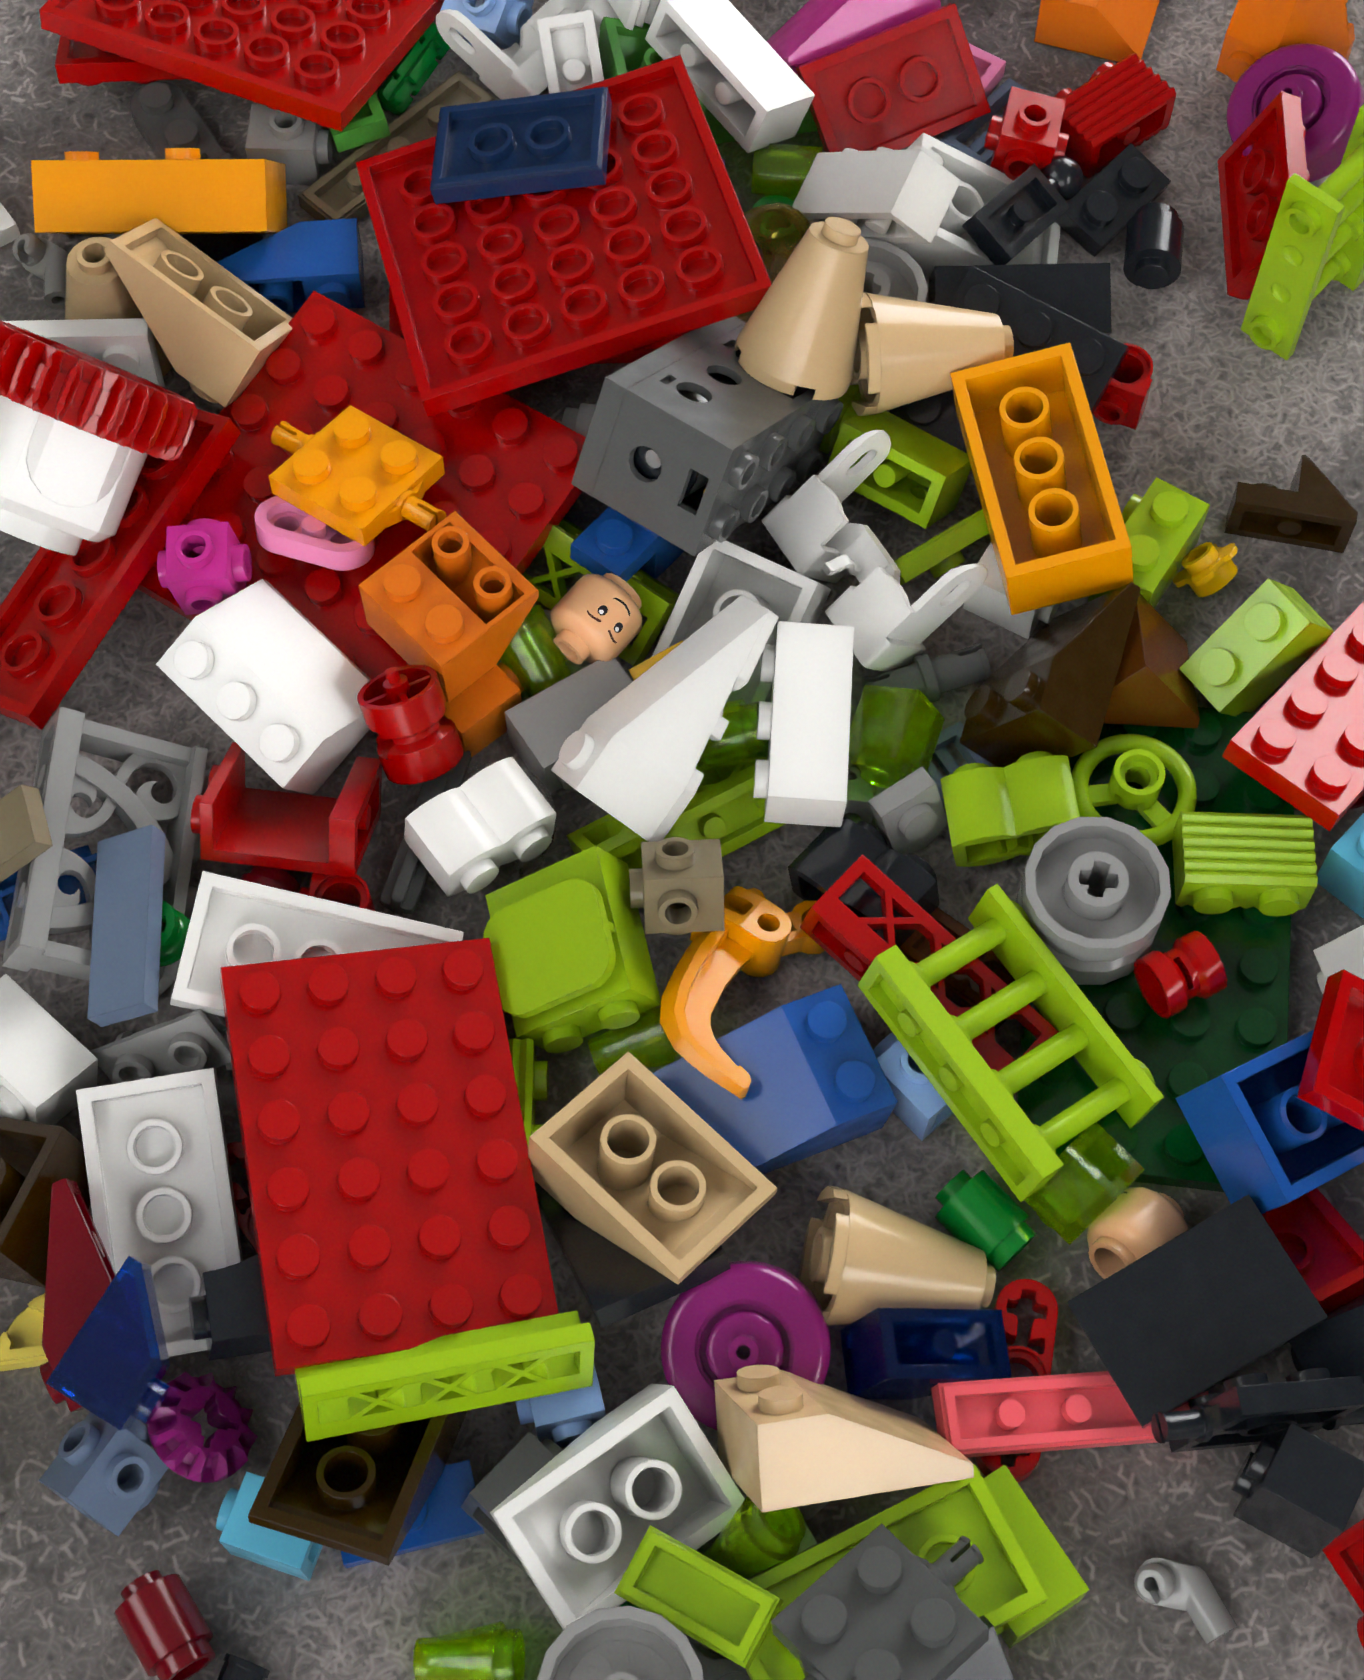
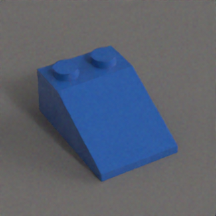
[653,984,898,1174]

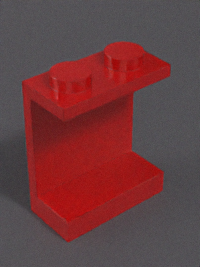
[190,742,382,877]

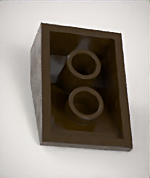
[959,582,1141,767]
[0,1116,91,1288]
[248,1402,467,1566]

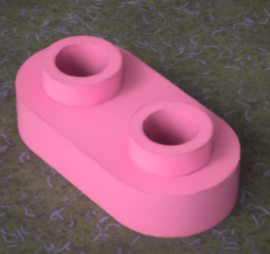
[254,496,375,571]

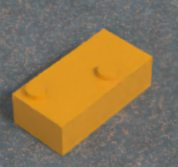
[31,148,288,234]
[950,342,1134,615]

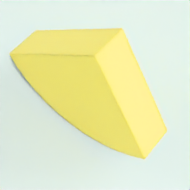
[0,1293,48,1372]

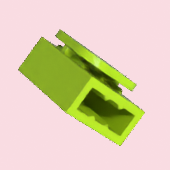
[483,845,661,1053]

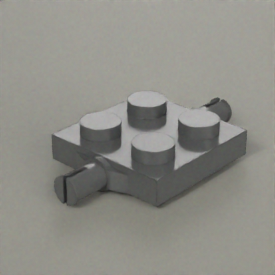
[771,1523,989,1680]

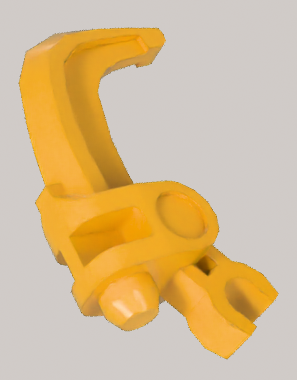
[660,886,825,1099]

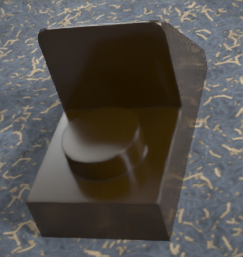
[1224,455,1358,553]

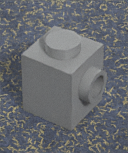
[245,104,333,185]

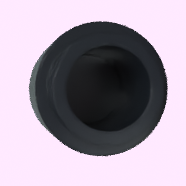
[1123,202,1184,289]

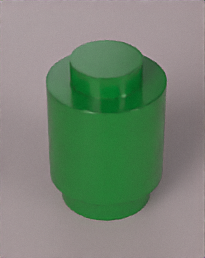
[935,1170,1037,1272]

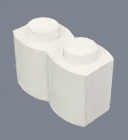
[404,757,557,897]

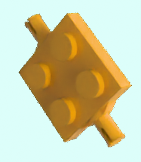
[269,405,446,547]

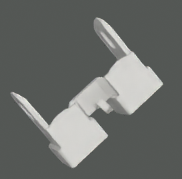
[436,0,619,100]
[762,430,988,672]

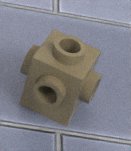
[629,837,725,935]

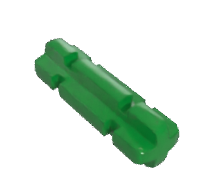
[378,22,450,115]

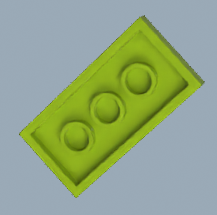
[746,1464,1048,1680]

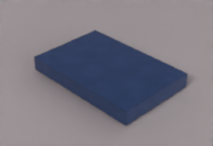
[430,87,612,204]

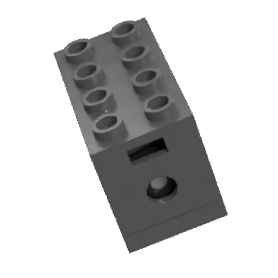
[571,316,843,556]

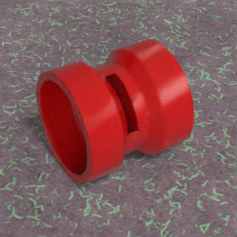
[1134,931,1227,1019]

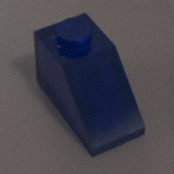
[46,1256,171,1431]
[840,1308,1012,1400]

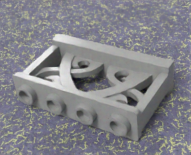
[2,706,210,997]

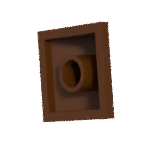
[1104,594,1200,728]

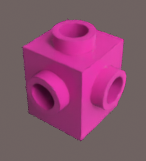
[157,518,252,615]

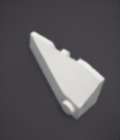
[551,595,779,842]

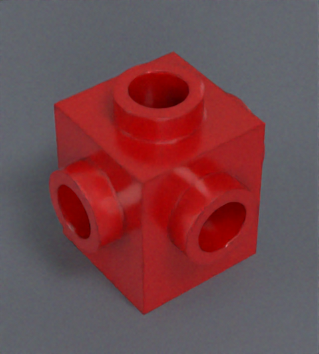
[983,86,1069,181]

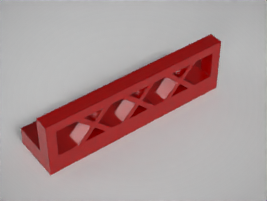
[800,854,1059,1071]

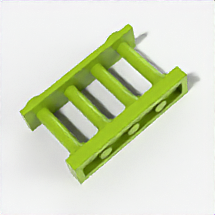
[1240,104,1364,361]
[857,883,1164,1202]

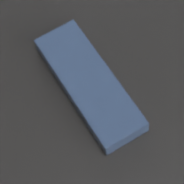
[87,824,166,1027]

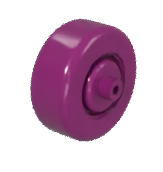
[1226,43,1364,183]
[661,1261,831,1431]

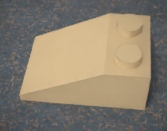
[104,218,292,407]
[528,1051,777,1284]
[714,1365,974,1512]

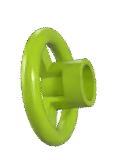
[1071,734,1197,846]

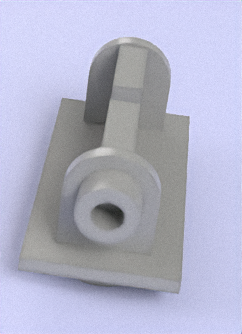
[91,1009,231,1084]

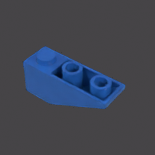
[217,218,365,314]

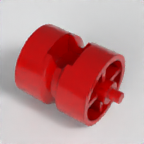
[357,665,464,785]

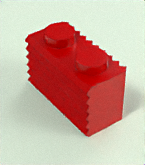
[1054,53,1177,178]

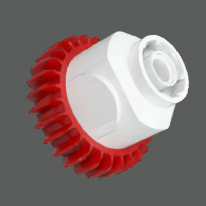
[0,320,198,556]

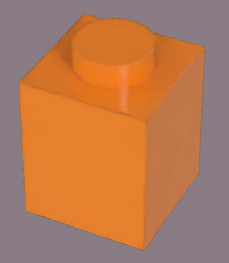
[443,661,524,757]

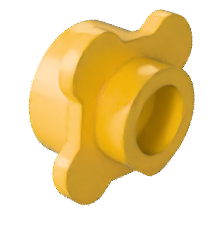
[1173,542,1238,597]

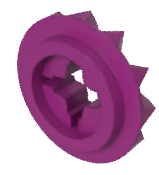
[147,1371,258,1483]

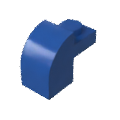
[570,507,684,582]

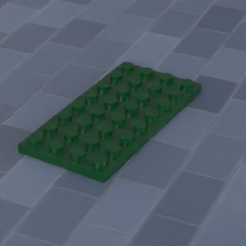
[1015,707,1294,1192]

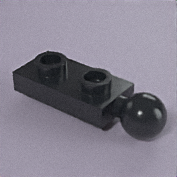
[962,156,1083,265]

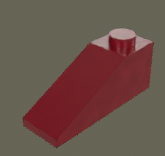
[39,1178,160,1412]

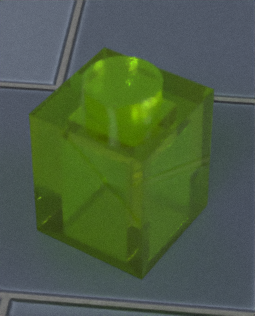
[849,685,945,789]
[1024,1122,1145,1245]

